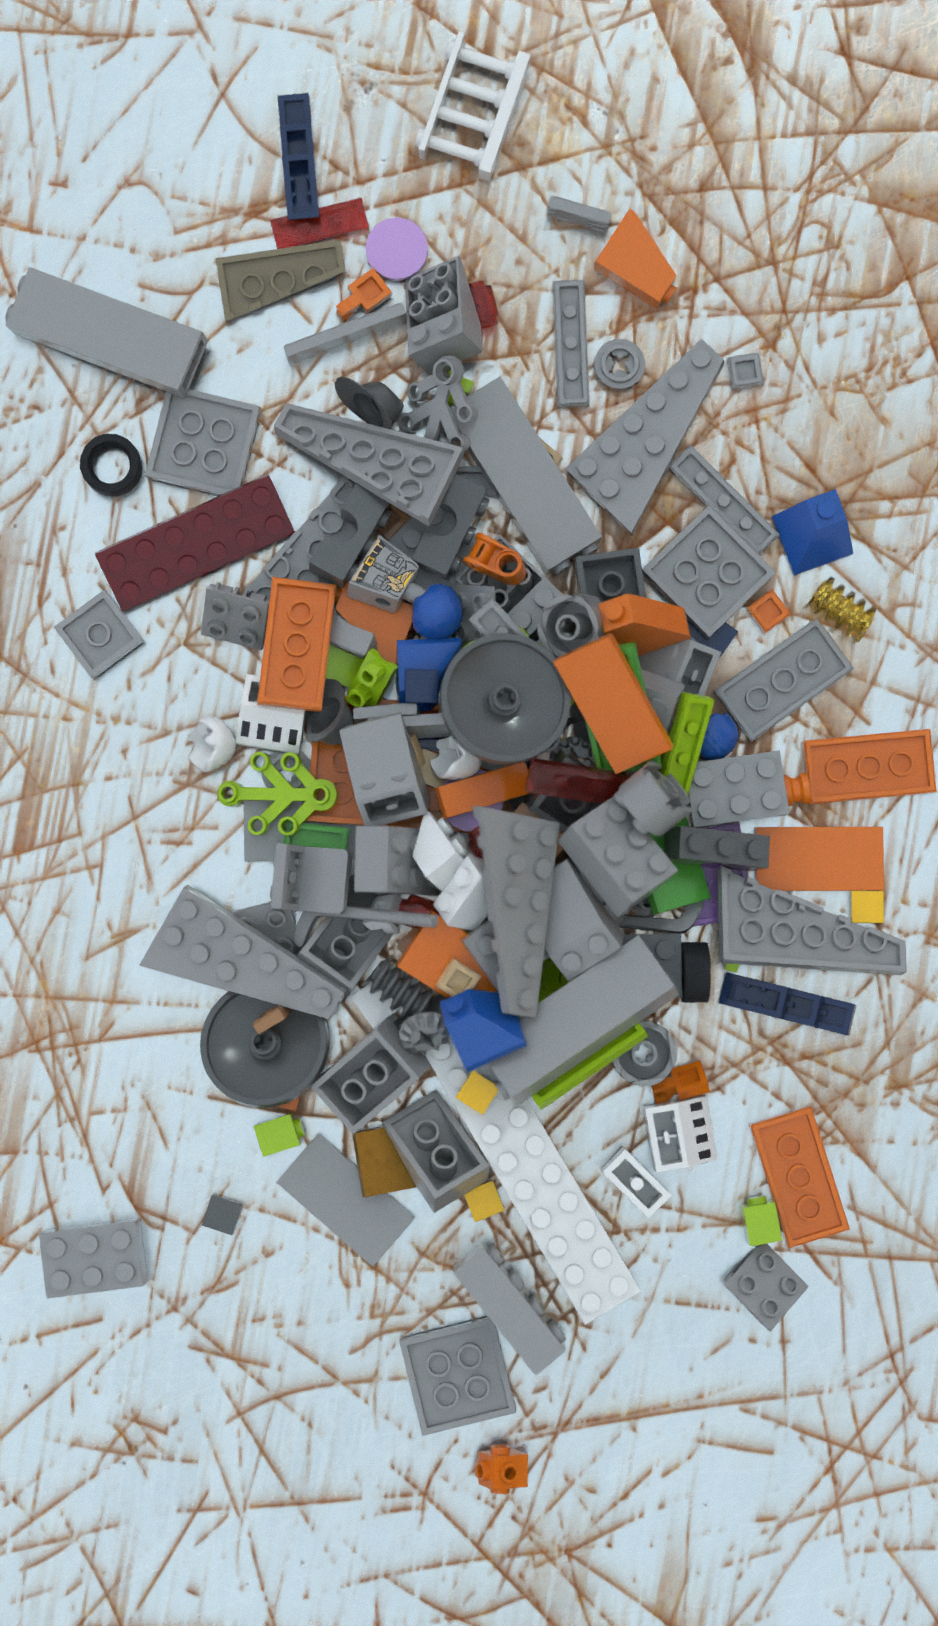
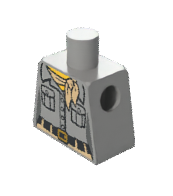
[347,535,427,613]

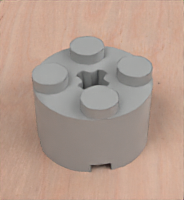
[537,594,606,657]
[614,761,692,837]
[612,1020,677,1086]

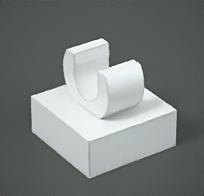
[363,894,404,934]

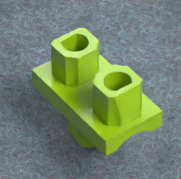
[346,648,398,707]

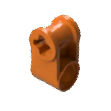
[462,533,527,586]

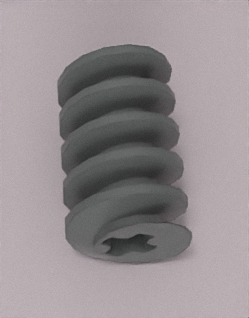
[362,956,433,1019]

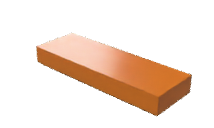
[434,762,534,819]

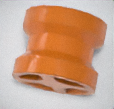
[784,772,811,806]

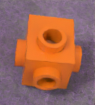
[475,1444,528,1494]

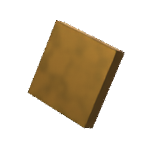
[352,1127,416,1197]

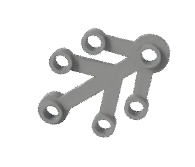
[398,356,479,453]

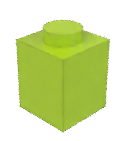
[253,1112,305,1157]
[740,1195,782,1247]

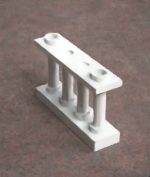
[415,31,531,182]

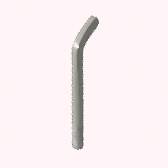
[620,900,705,934]
[293,905,438,947]

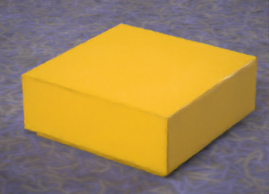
[850,891,884,923]
[455,1070,498,1115]
[464,1179,505,1222]

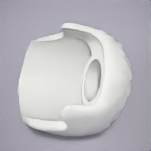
[187,716,236,772]
[430,736,483,780]

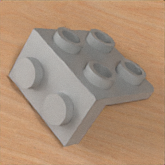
[270,843,351,914]

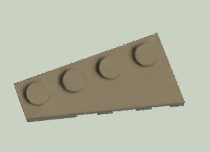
[215,240,346,323]

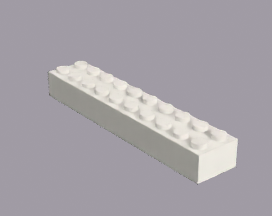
[425,1035,641,1325]

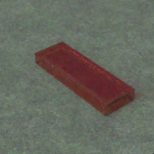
[270,197,370,249]
[525,758,628,804]

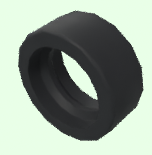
[80,434,142,496]
[681,942,711,1003]

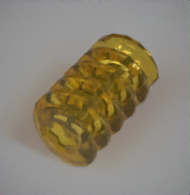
[805,576,877,643]

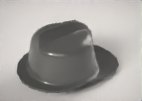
[334,377,404,429]
[305,679,355,746]

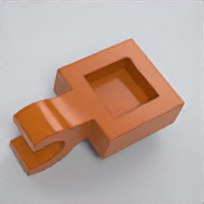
[336,268,392,321]
[651,1061,710,1104]

